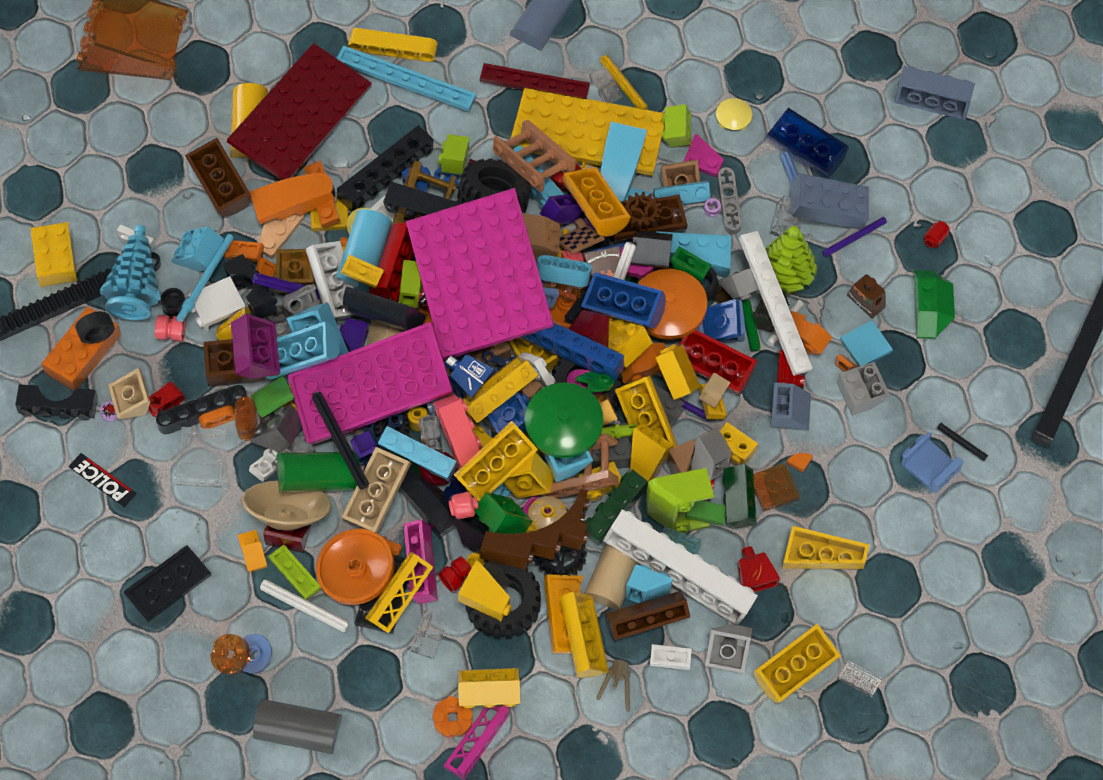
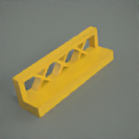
[366,552,433,633]

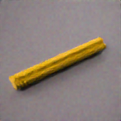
[600,54,648,110]

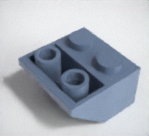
[770,382,811,430]

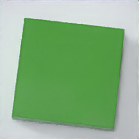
[251,376,295,418]

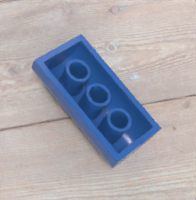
[581,272,666,328]

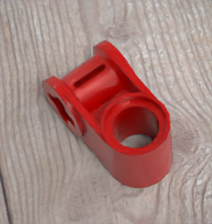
[149,382,185,417]

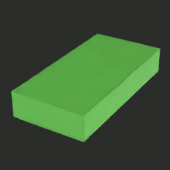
[685,500,726,526]

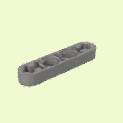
[717,167,742,234]

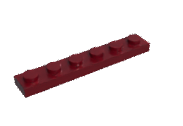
[480,63,590,99]

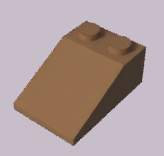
[522,213,560,260]

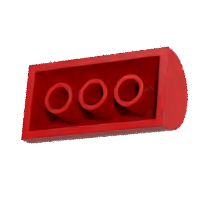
[369,223,414,302]
[678,330,757,395]

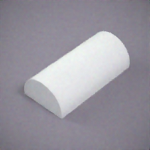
[306,241,355,321]

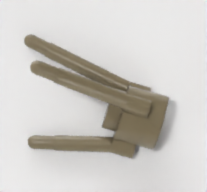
[596,660,631,711]

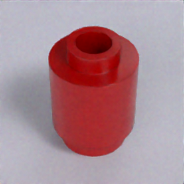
[923,221,950,248]

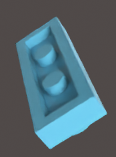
[653,181,710,204]

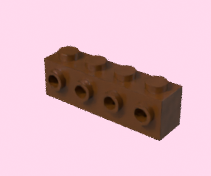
[605,591,690,640]

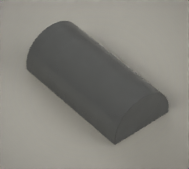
[253,699,342,754]

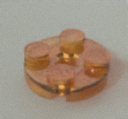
[210,634,251,675]

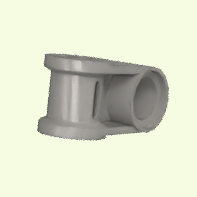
[282,284,321,314]

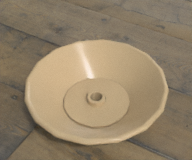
[241,481,332,531]

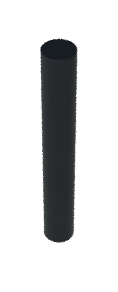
[937,423,989,461]

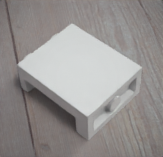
[188,277,245,333]

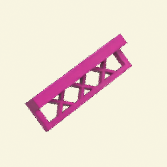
[444,705,509,780]

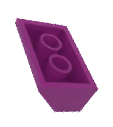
[231,313,280,378]

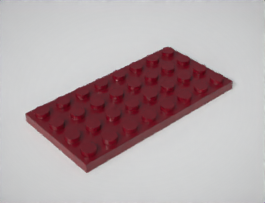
[227,43,372,180]

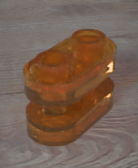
[235,397,257,441]

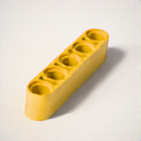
[348,28,438,62]

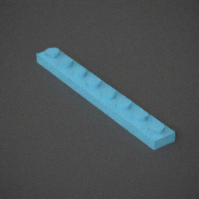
[337,46,476,112]

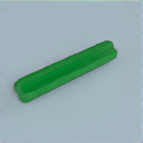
[742,299,761,352]

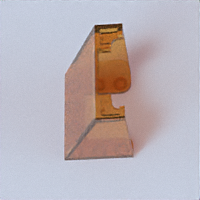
[76,0,188,80]

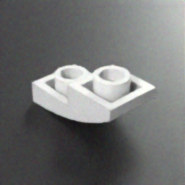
[249,448,291,482]

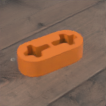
[199,406,236,430]

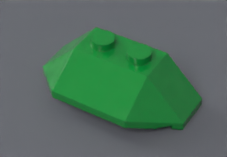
[913,270,955,339]

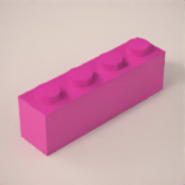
[404,519,438,604]

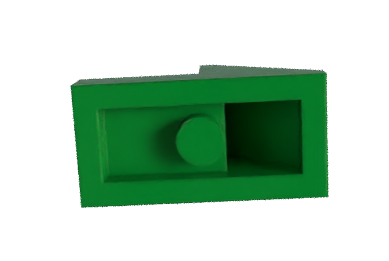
[671,246,711,282]

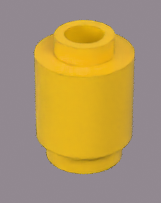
[408,406,428,431]

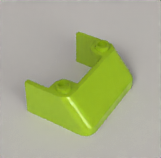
[645,468,714,535]

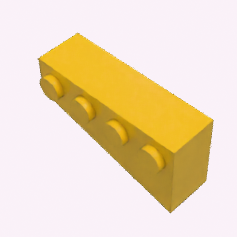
[782,526,870,569]

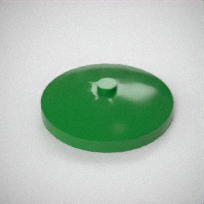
[525,382,603,458]

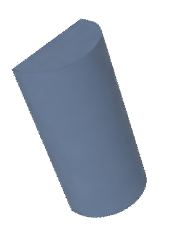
[510,0,576,51]

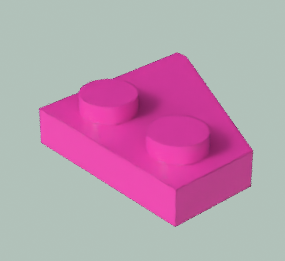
[683,134,724,178]

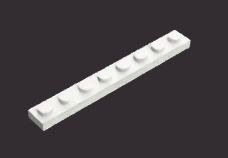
[739,231,813,376]

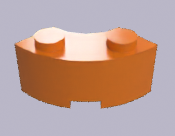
[790,311,832,354]
[621,343,666,384]

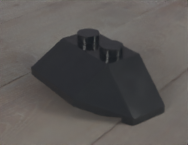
[453,513,496,563]

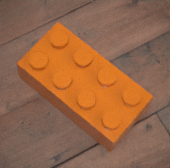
[41,306,121,391]

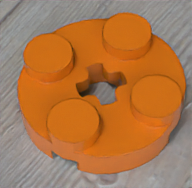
[433,696,473,738]

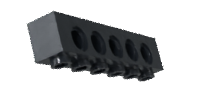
[337,125,434,212]

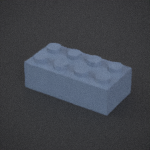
[895,66,975,120]
[791,173,869,229]

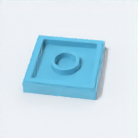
[840,320,893,367]

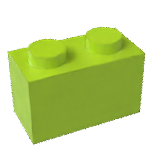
[662,104,691,148]
[438,134,470,175]

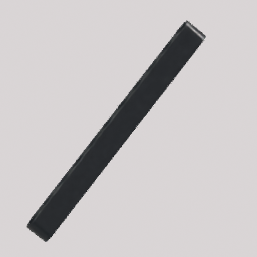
[1031,282,1103,448]

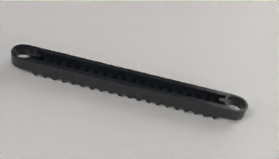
[0,252,161,341]

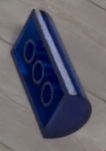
[767,107,849,177]

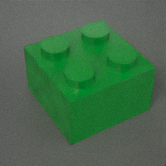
[475,492,533,534]

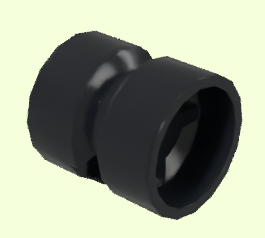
[160,288,185,319]

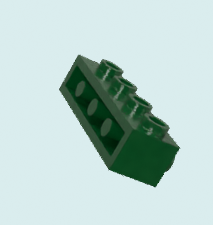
[584,469,648,546]

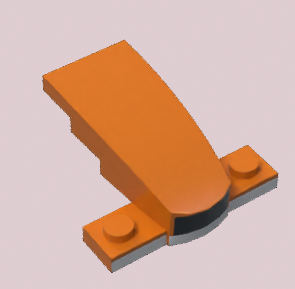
[250,160,341,228]

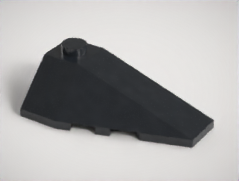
[399,468,456,539]

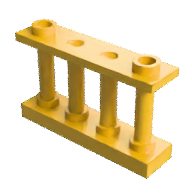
[462,355,538,423]

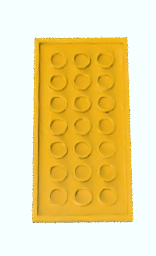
[510,88,665,176]

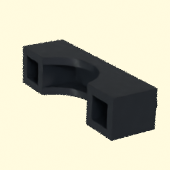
[223,254,278,319]
[15,384,98,420]

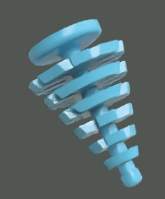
[100,225,161,320]

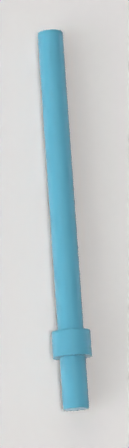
[176,234,234,322]

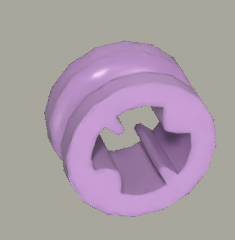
[704,198,721,217]

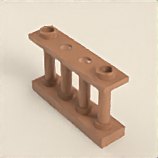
[493,119,576,192]
[541,434,618,499]

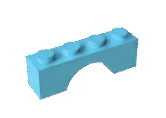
[378,426,458,482]

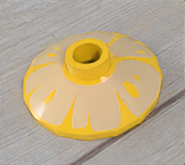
[528,496,567,530]

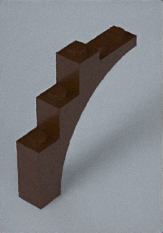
[480,489,590,570]

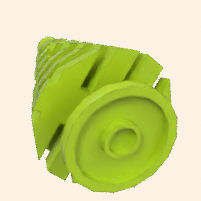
[765,226,818,294]

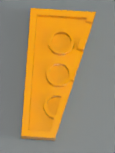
[544,575,583,654]

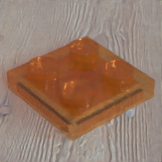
[754,463,800,512]

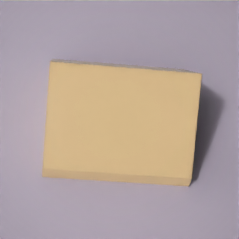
[108,368,150,419]

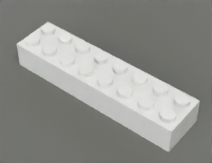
[603,509,758,625]

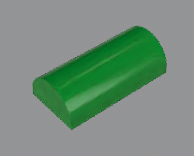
[277,452,359,492]

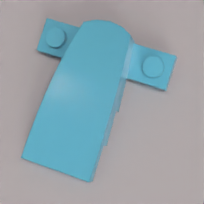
[600,122,651,204]

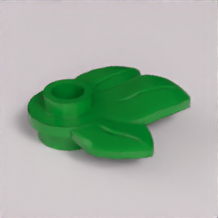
[575,372,614,392]

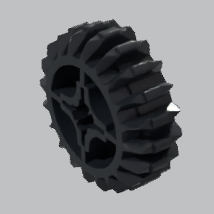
[534,544,587,576]

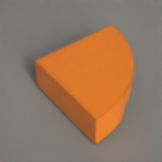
[786,453,813,473]

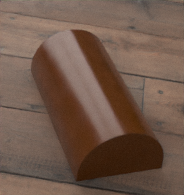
[185,138,252,216]
[611,194,688,242]

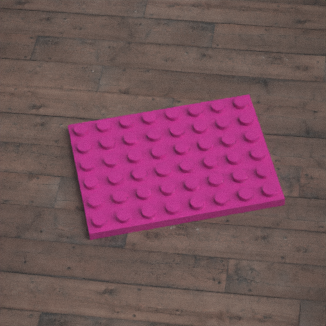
[406,188,554,360]

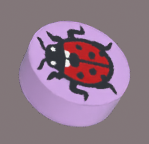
[100,401,117,422]

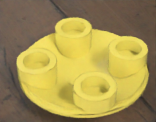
[716,98,752,130]

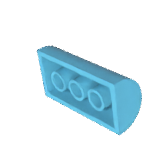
[336,209,392,293]
[266,321,340,380]

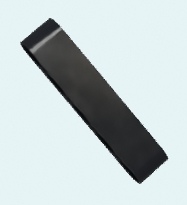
[156,385,248,434]

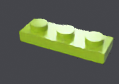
[268,545,321,600]

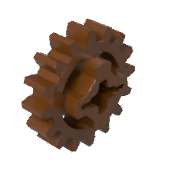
[623,192,662,230]

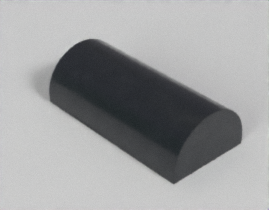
[343,286,427,331]

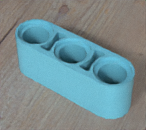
[537,255,592,287]

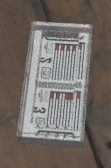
[837,660,883,697]

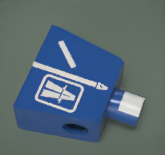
[445,355,494,401]

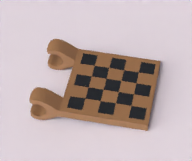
[560,218,604,254]

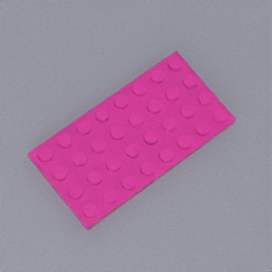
[287,322,454,446]

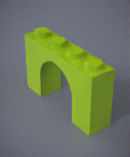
[399,260,423,308]

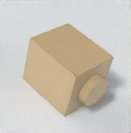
[699,373,731,408]

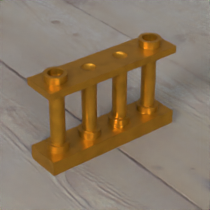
[391,161,457,226]

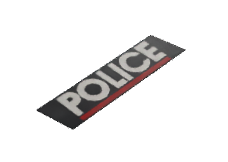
[68,453,137,508]

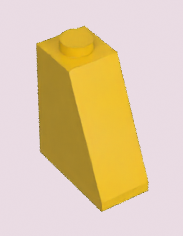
[630,423,674,482]
[458,561,512,621]

